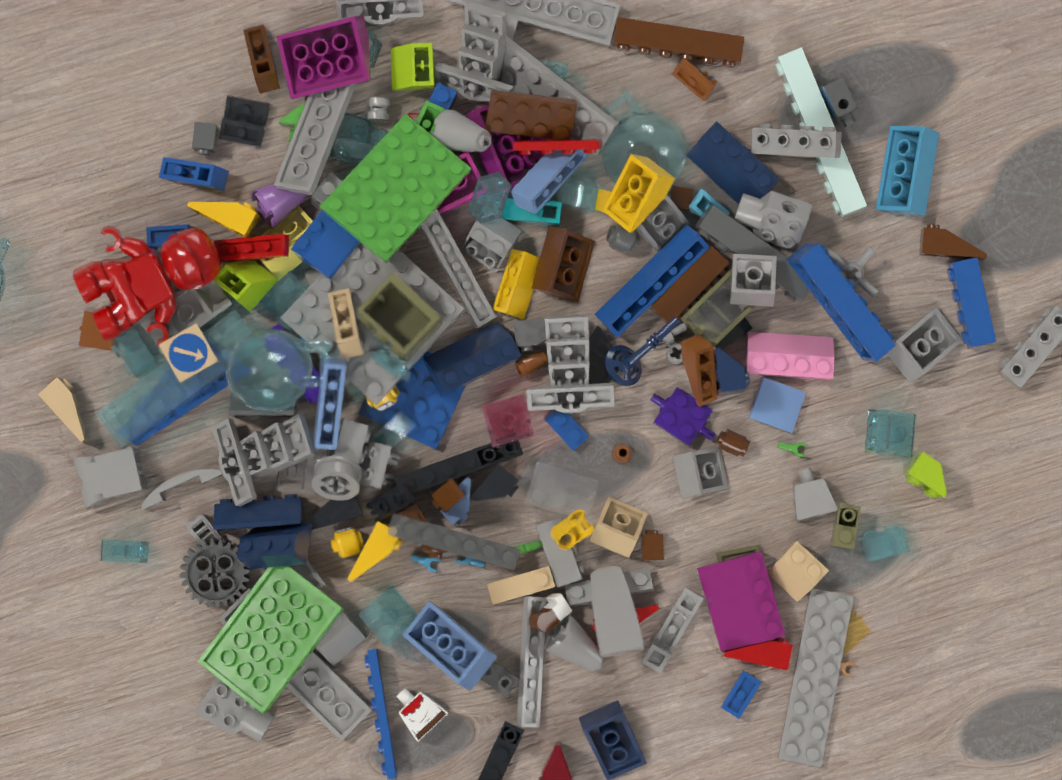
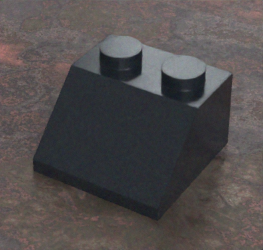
[471,464,519,501]

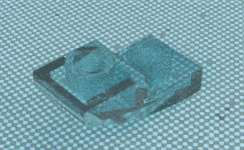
[370,349,412,383]
[371,411,415,449]

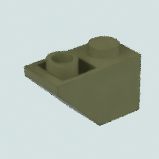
[830,503,861,549]

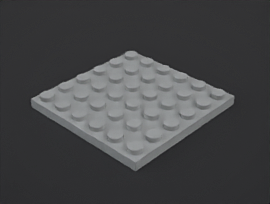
[281,242,465,406]

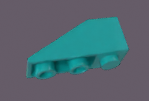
[496,198,562,227]

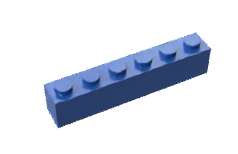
[594,224,710,338]

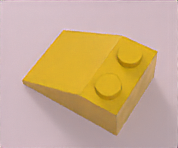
[602,154,675,233]
[187,202,261,238]
[347,522,404,582]

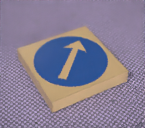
[159,323,219,383]

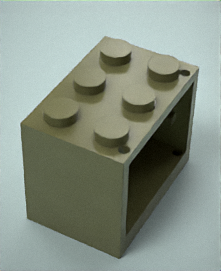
[357,272,444,361]

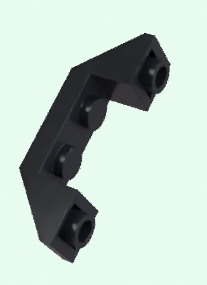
[478,721,525,780]

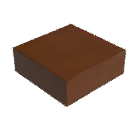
[670,185,694,211]

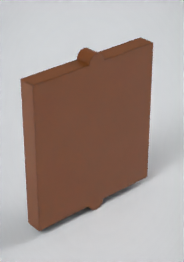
[79,311,121,351]

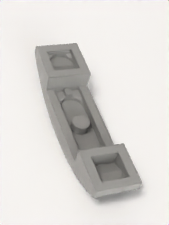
[141,469,223,510]
[642,587,704,673]

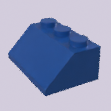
[291,210,360,280]

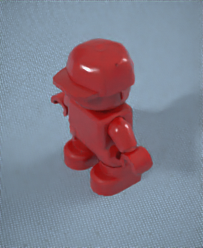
[72,226,221,346]

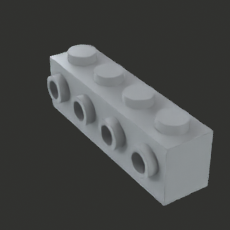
[751,123,842,158]
[998,306,1062,389]

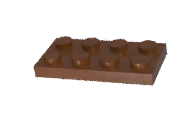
[485,90,577,140]

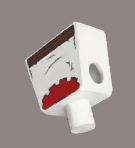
[396,688,449,741]

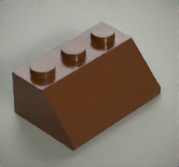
[531,227,595,303]

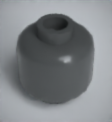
[606,223,640,253]

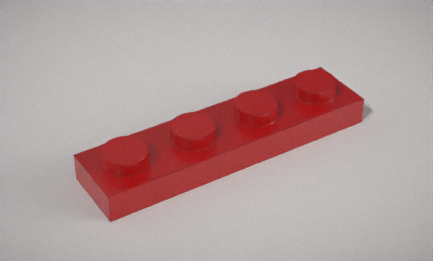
[513,139,602,155]
[214,234,289,263]

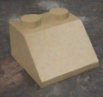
[589,496,648,558]
[767,541,829,602]

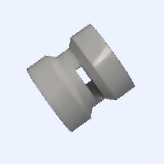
[367,97,390,122]

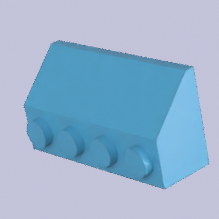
[876,126,939,216]

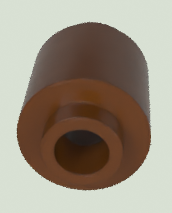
[716,429,750,457]

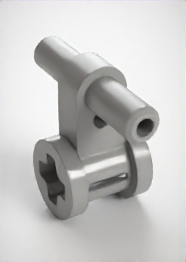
[649,322,688,365]

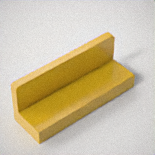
[492,249,540,320]

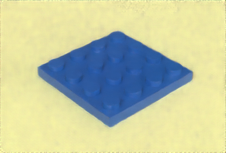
[358,351,466,450]

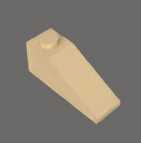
[328,288,364,359]
[38,377,88,443]
[487,566,555,605]

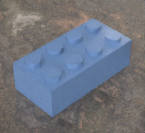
[403,601,498,691]

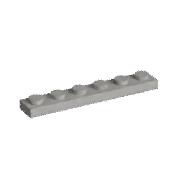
[420,208,496,328]
[517,596,547,727]

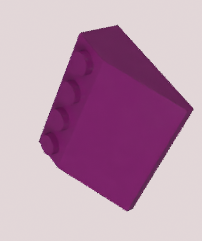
[276,16,371,99]
[466,105,546,196]
[697,551,785,651]

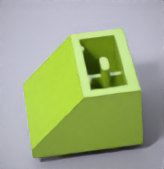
[390,43,435,91]
[213,260,278,312]
[903,451,947,499]

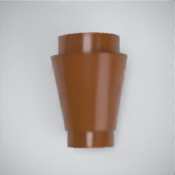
[515,352,548,377]
[611,443,633,464]

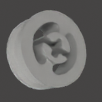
[312,456,362,501]

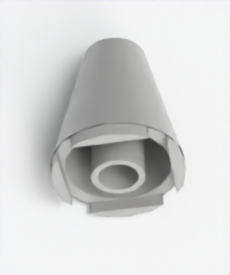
[431,109,491,152]
[544,615,605,672]

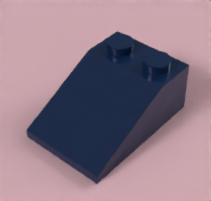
[579,700,647,780]

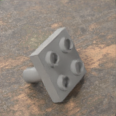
[359,441,399,489]

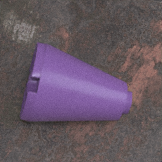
[250,183,309,229]

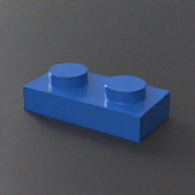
[544,409,589,451]
[721,671,762,719]

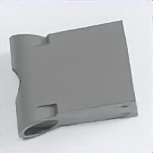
[73,447,147,510]

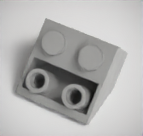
[460,208,522,273]

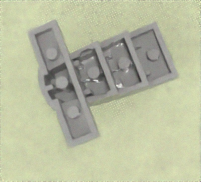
[336,0,424,26]
[434,2,513,102]
[527,314,615,413]
[212,413,316,506]
[564,566,654,658]

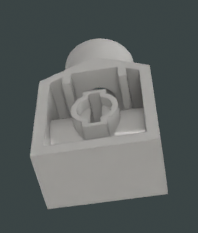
[734,191,812,252]
[196,677,275,742]

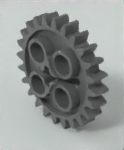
[180,537,251,608]

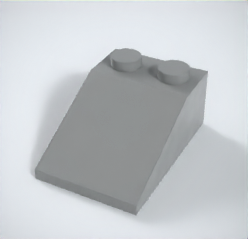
[636,195,692,252]
[887,307,962,383]

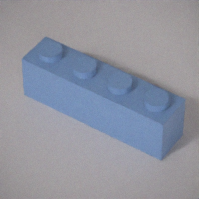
[511,138,587,215]
[313,357,346,450]

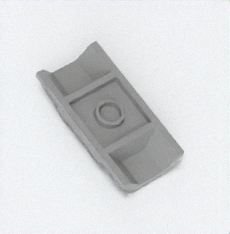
[139,281,233,355]

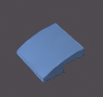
[748,377,806,433]

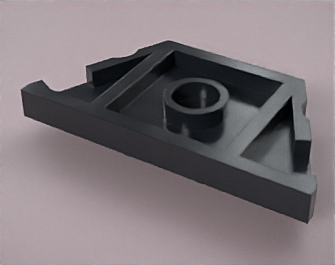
[589,326,619,384]

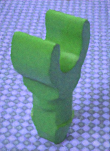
[777,442,807,457]
[515,541,542,554]

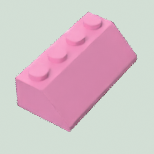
[745,332,834,380]

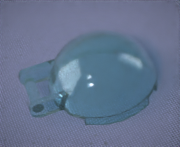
[601,90,686,184]
[226,329,331,412]

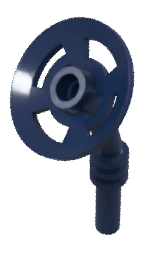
[605,316,680,386]

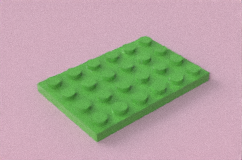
[320,114,471,263]
[198,566,344,714]

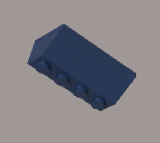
[686,121,779,205]
[422,322,522,397]
[213,494,304,530]

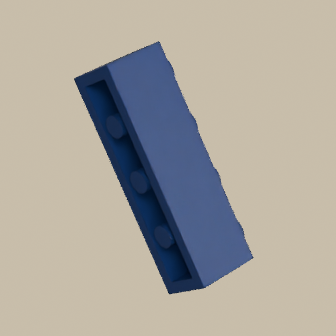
[947,258,996,348]

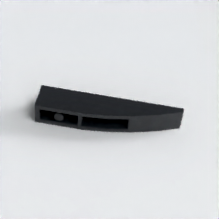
[394,434,523,494]

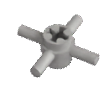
[828,247,878,297]

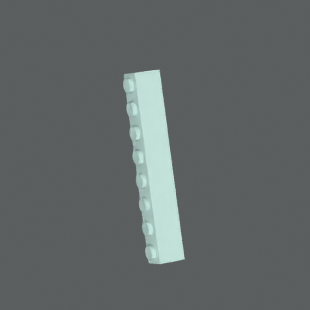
[775,47,867,218]

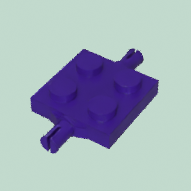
[650,387,716,447]

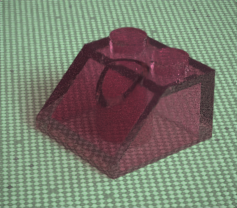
[482,394,535,447]

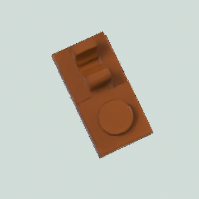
[672,58,717,101]

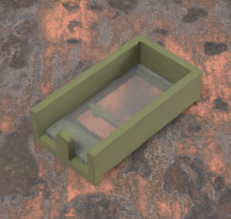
[681,269,755,346]

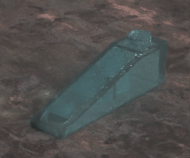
[330,113,388,163]

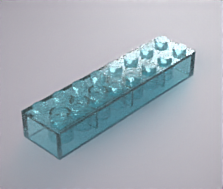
[95,310,263,449]

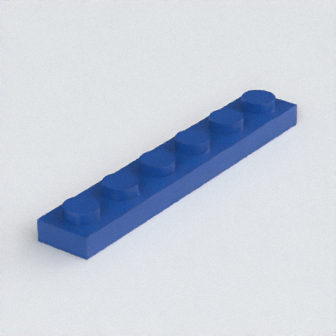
[364,648,397,780]

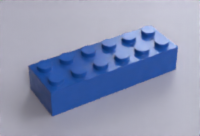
[786,243,896,362]

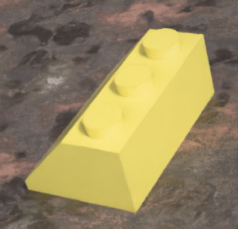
[260,205,313,281]

